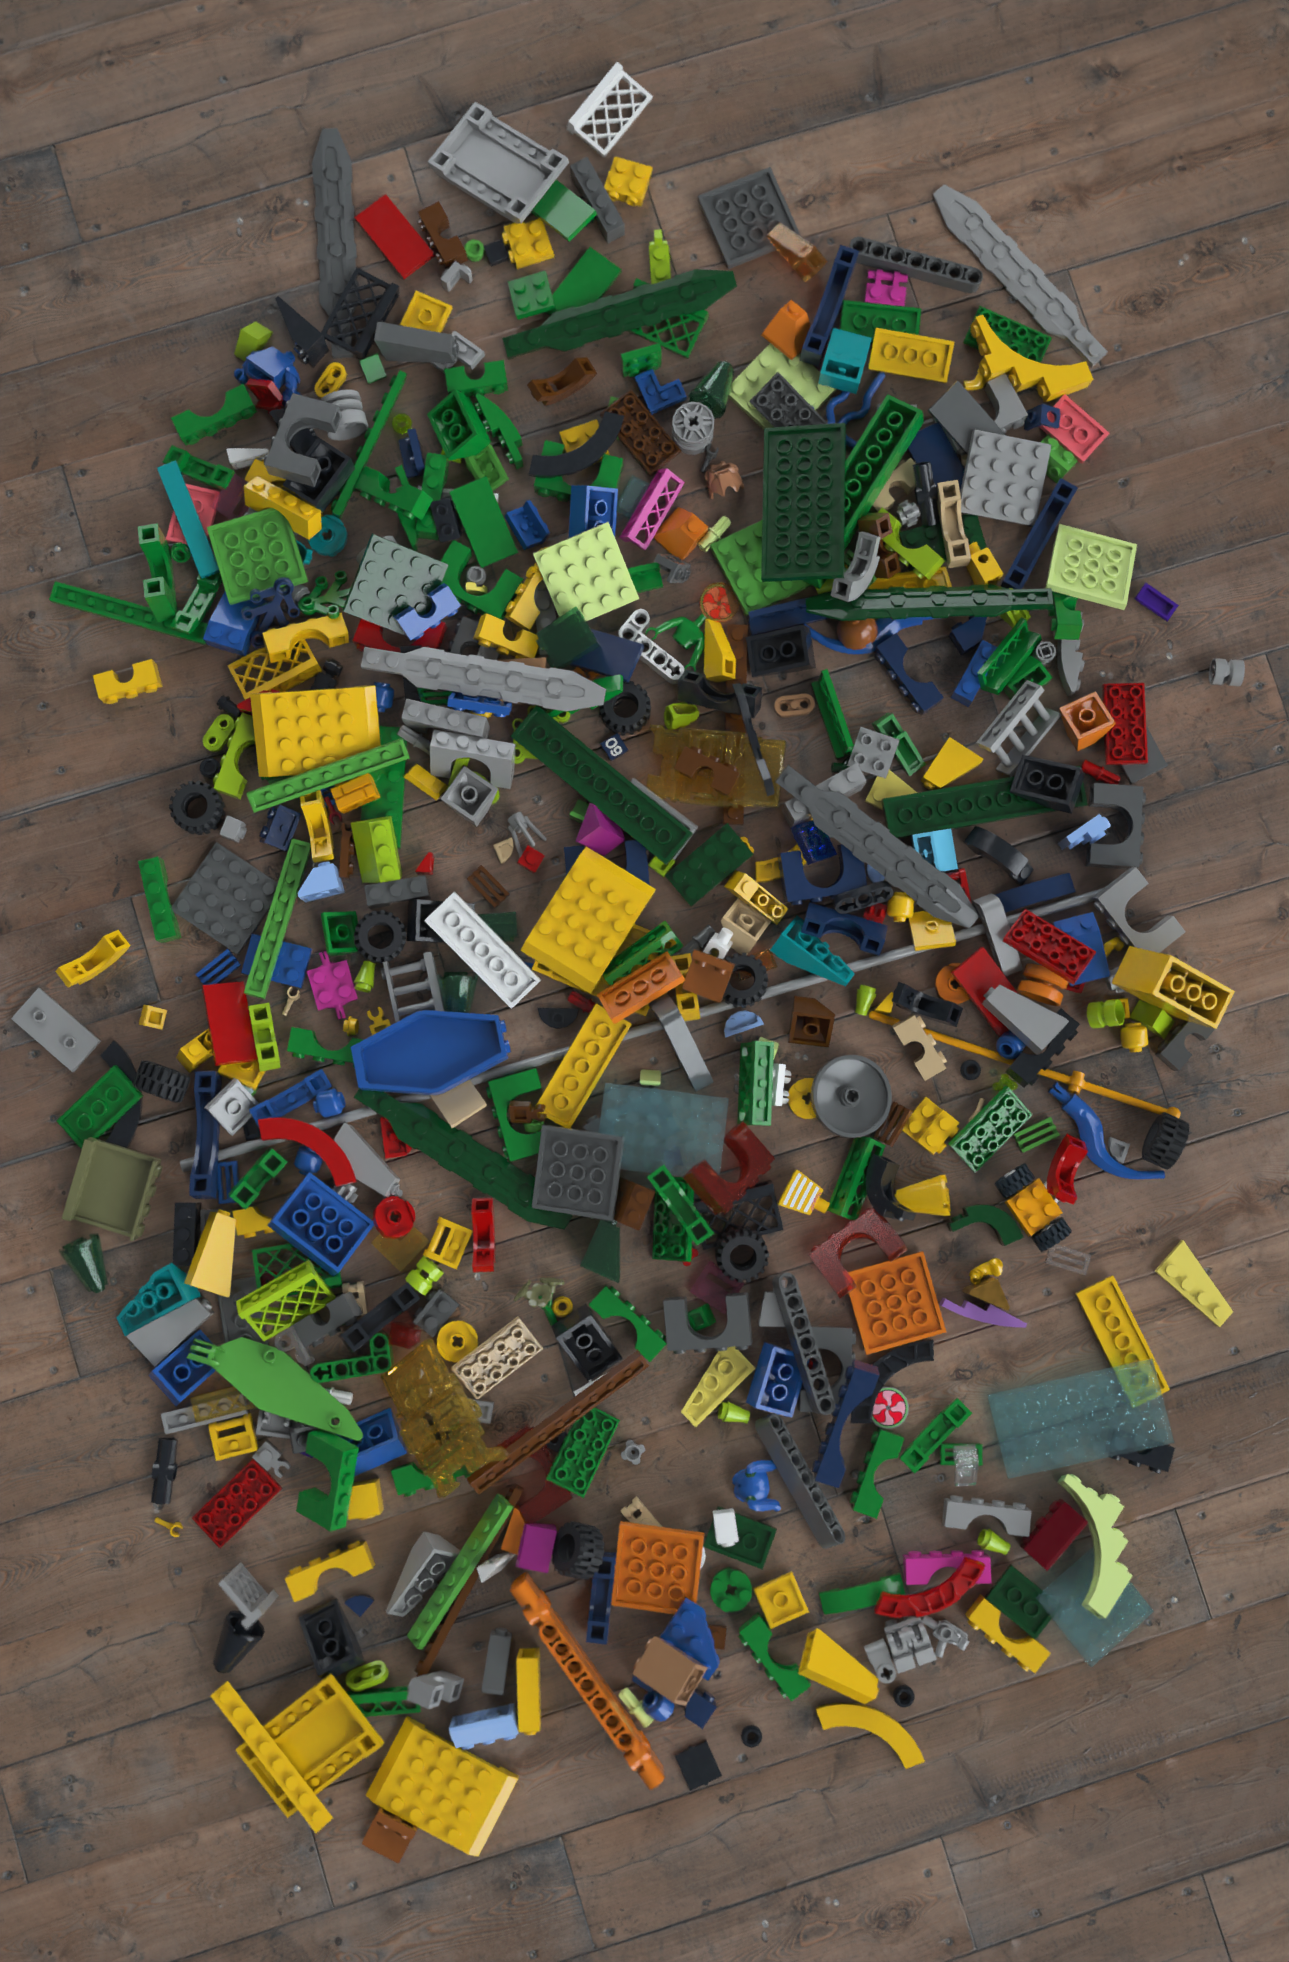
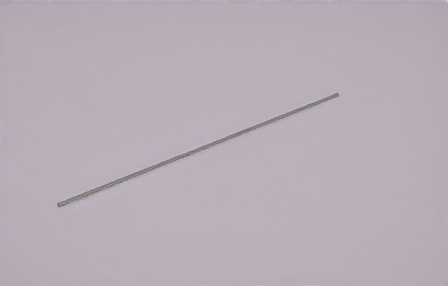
[180,887,1105,1172]

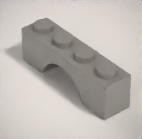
[942,1495,1031,1537]

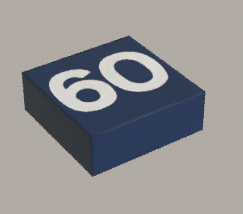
[600,733,628,761]

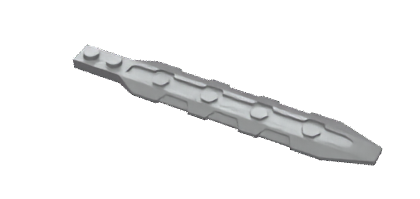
[933,185,1108,368]
[361,647,606,712]

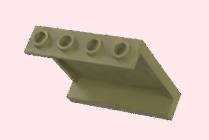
[61,1137,163,1241]

